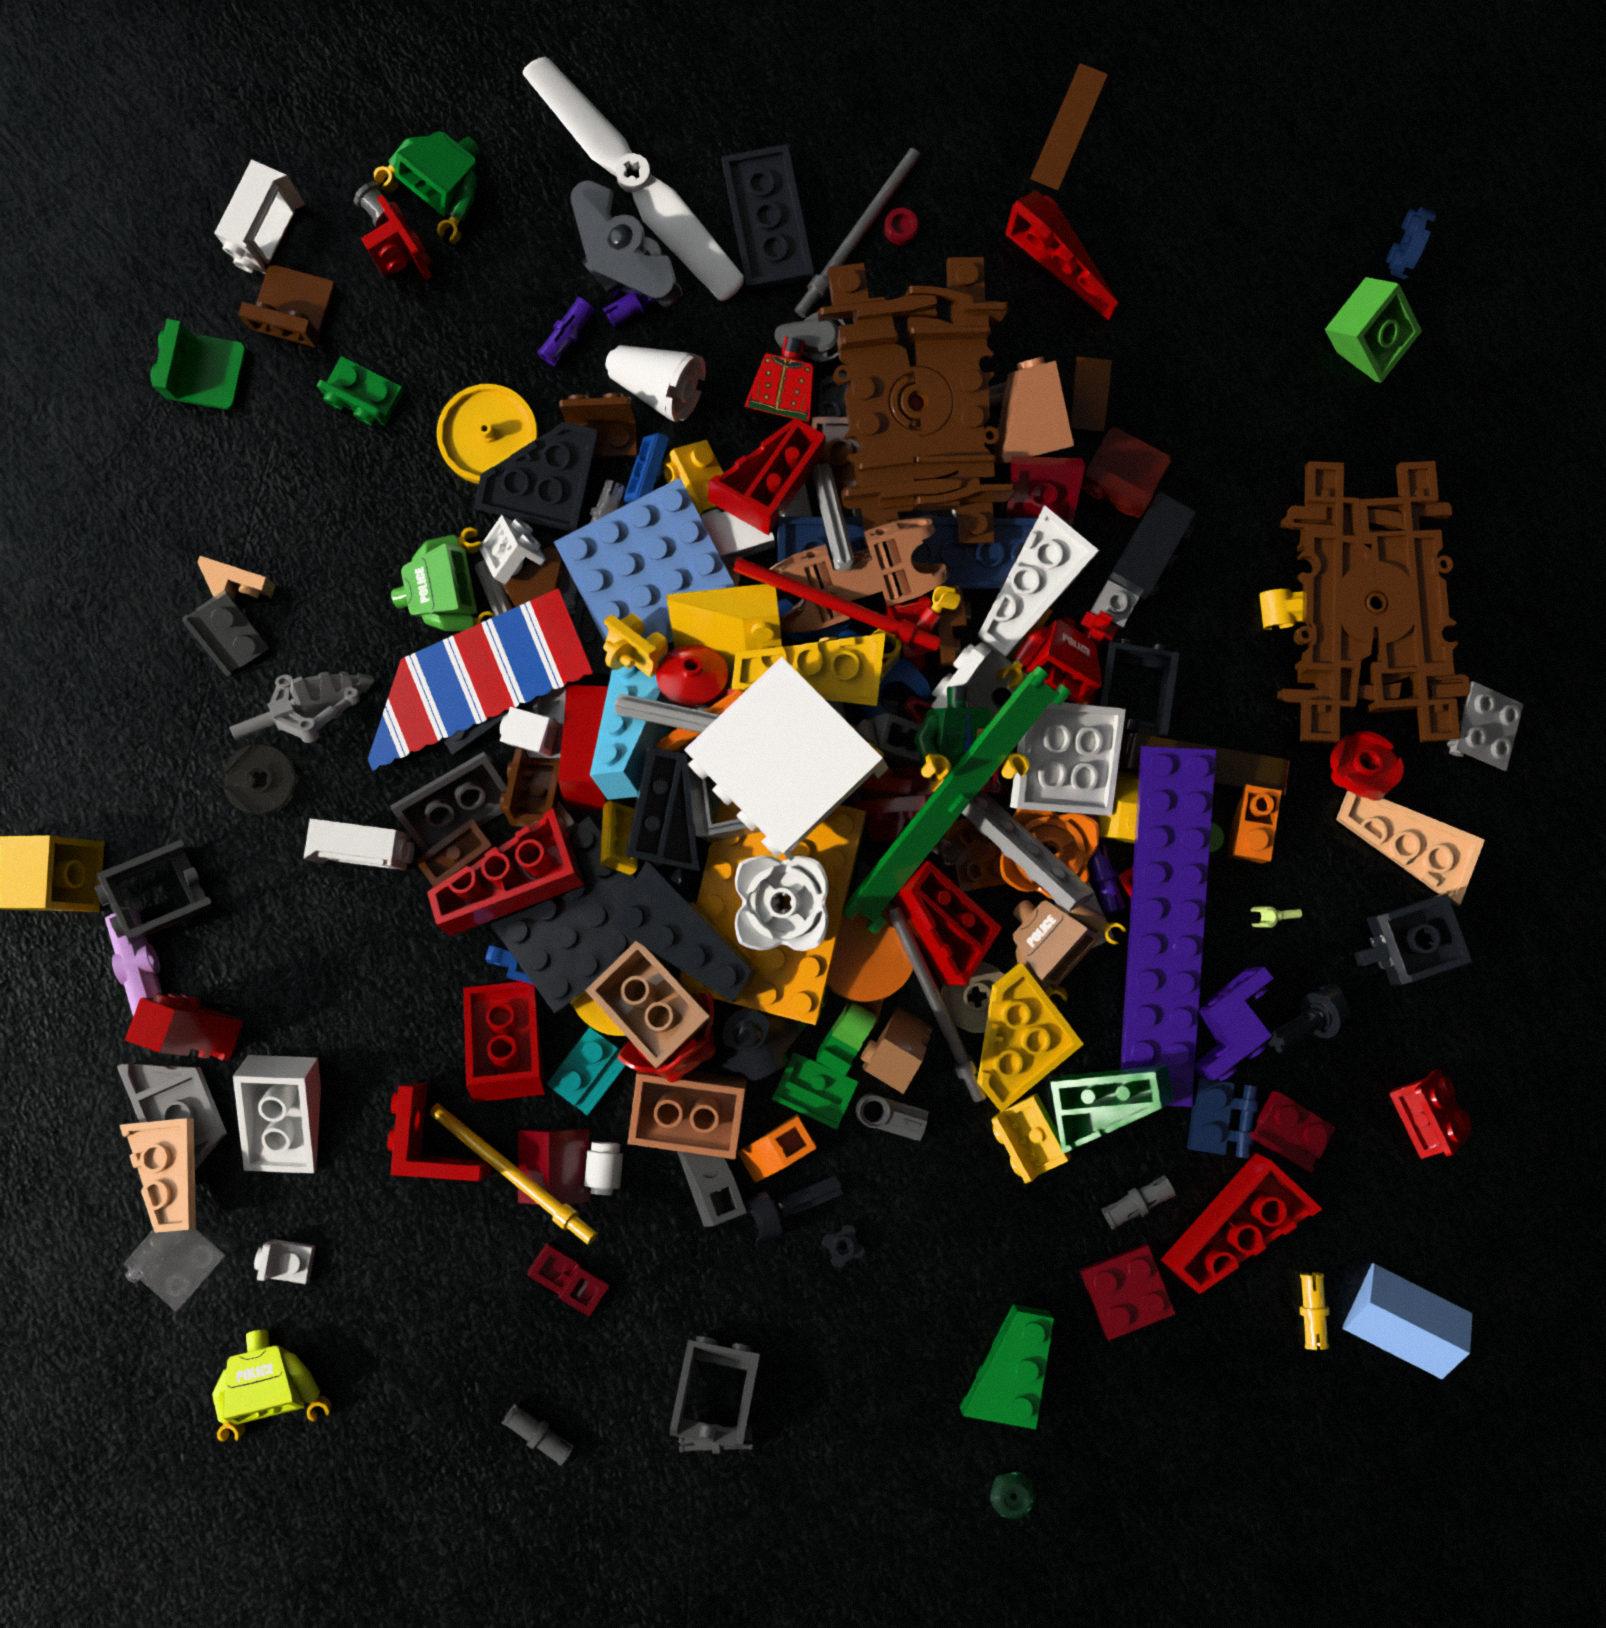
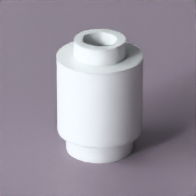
[584,1142,623,1195]

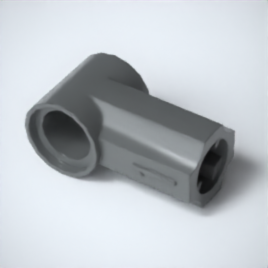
[855,1093,929,1141]

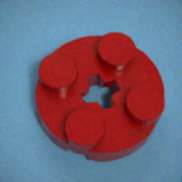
[1330,731,1404,801]

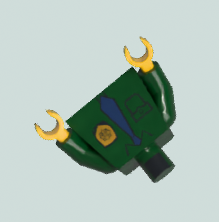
[914,686,1030,780]

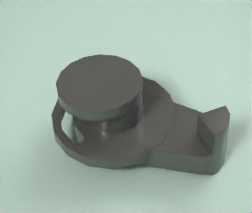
[775,312,846,363]

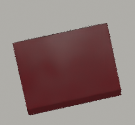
[518,1129,591,1205]

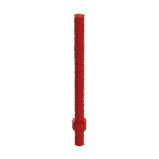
[733,557,941,651]

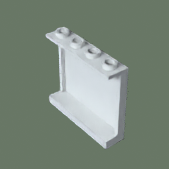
[684,657,889,861]

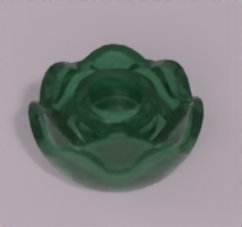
[990,1471,1036,1520]

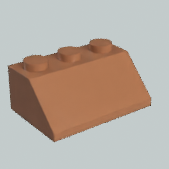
[628,1070,747,1159]

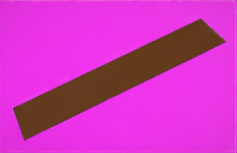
[1030,63,1108,190]

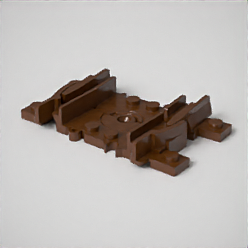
[817,257,1015,551]
[1277,461,1470,743]

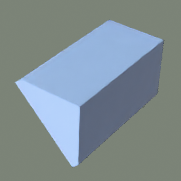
[1342,1263,1472,1379]

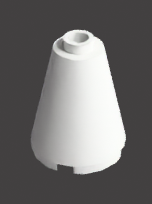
[605,345,706,422]

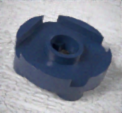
[1386,207,1436,280]

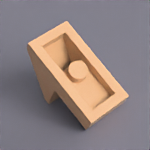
[198,556,276,600]

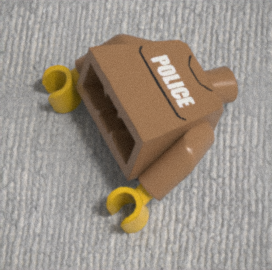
[1013,900,1126,1008]

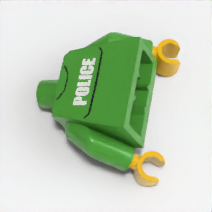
[391,527,495,631]

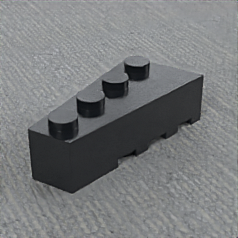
[609,861,759,1003]

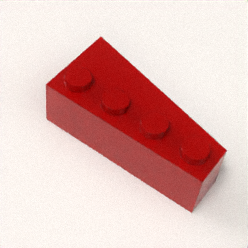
[427,808,584,936]

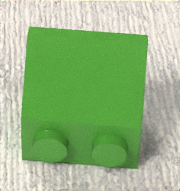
[1325,277,1422,383]

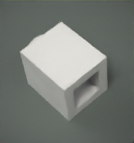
[500,707,560,757]

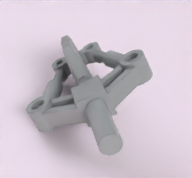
[229,671,374,743]

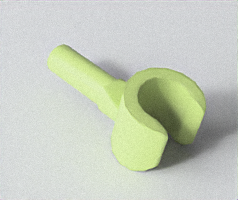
[1251,906,1302,928]

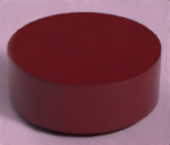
[884,208,919,245]

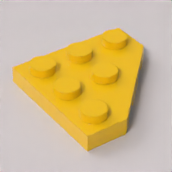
[977,963,1084,1112]

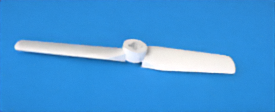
[523,57,745,301]

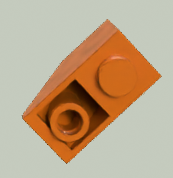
[1226,785,1282,864]
[737,1114,817,1183]

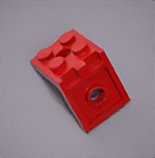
[387,1082,492,1181]

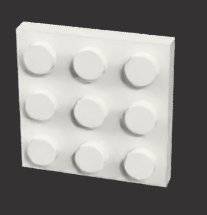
[1010,701,1126,816]

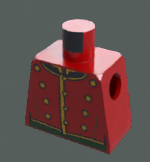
[745,336,815,423]

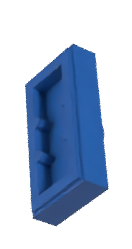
[624,433,669,503]

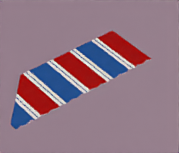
[368,588,593,771]

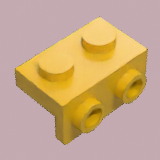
[661,440,723,518]
[992,1093,1072,1184]

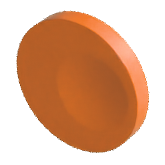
[827,901,913,1002]

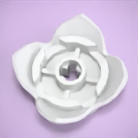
[735,855,829,951]

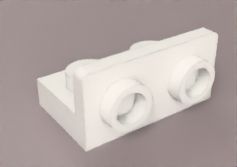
[479,515,546,585]

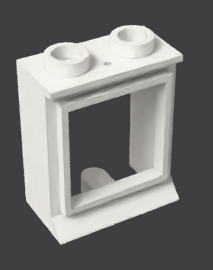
[214,159,305,274]
[304,819,415,871]

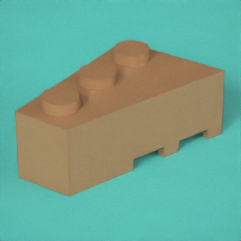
[860,1005,934,1094]

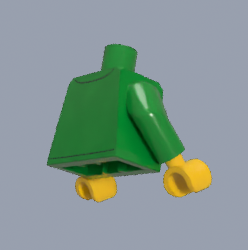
[374,131,479,244]

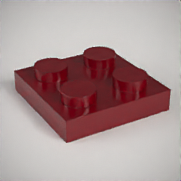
[1002,457,1085,526]
[1079,1244,1175,1340]

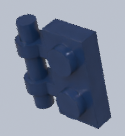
[1187,1077,1260,1159]

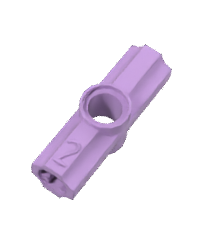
[105,908,163,1016]

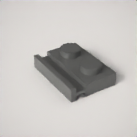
[182,589,269,676]

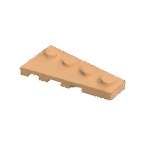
[1336,790,1485,906]

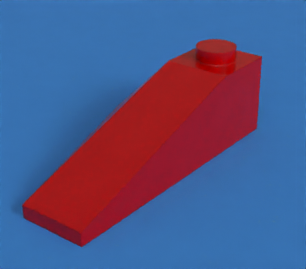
[1005,190,1119,320]

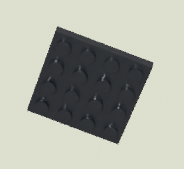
[489,816,636,1016]

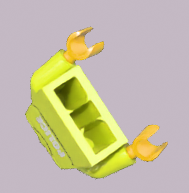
[212,1330,331,1442]

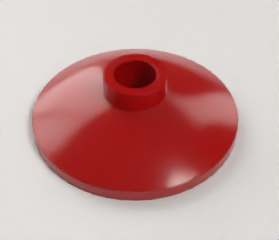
[656,645,729,707]

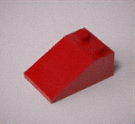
[463,981,545,1103]

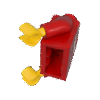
[878,586,960,670]
[995,617,1104,705]

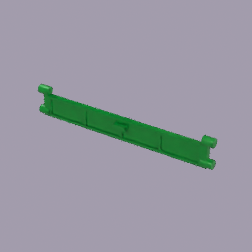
[842,665,1072,934]

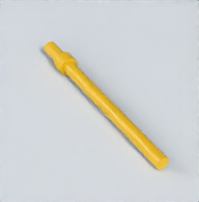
[429,1103,598,1245]

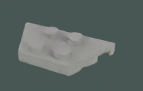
[117,1064,227,1170]

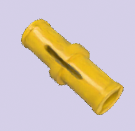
[1300,1272,1329,1350]

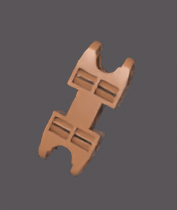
[770,518,949,633]

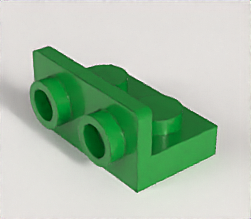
[317,356,404,426]

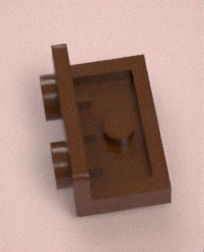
[500,748,560,827]

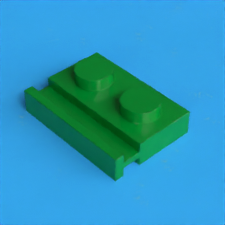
[772,1051,858,1129]

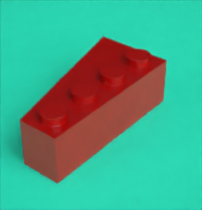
[1161,1153,1322,1294]

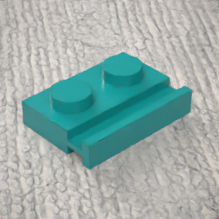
[546,1027,626,1116]

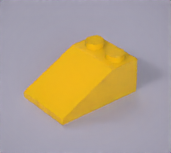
[666,584,782,664]

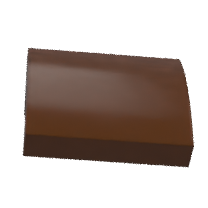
[415,818,495,887]

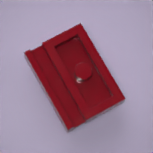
[1249,1091,1335,1173]

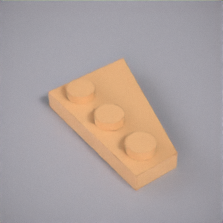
[120,1118,196,1233]

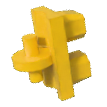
[603,613,668,678]

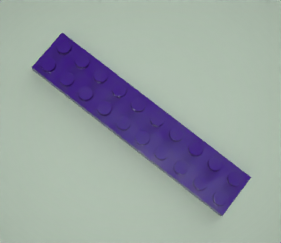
[1120,746,1216,1107]

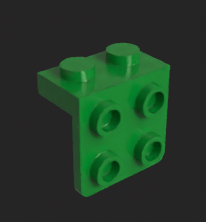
[150,319,246,410]

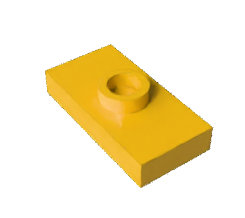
[600,800,638,875]

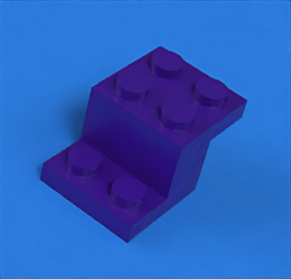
[1194,967,1274,1081]

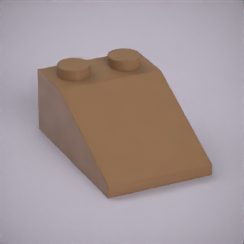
[586,941,711,1070]

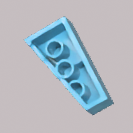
[590,652,690,800]

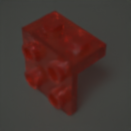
[1081,427,1170,518]

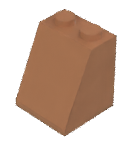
[992,356,1074,464]

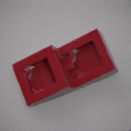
[527,1241,609,1316]

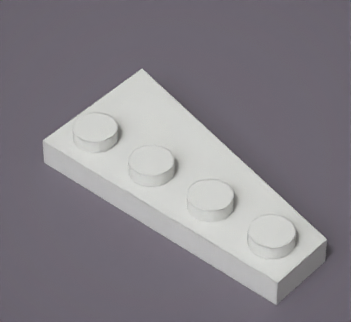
[978,505,1099,659]

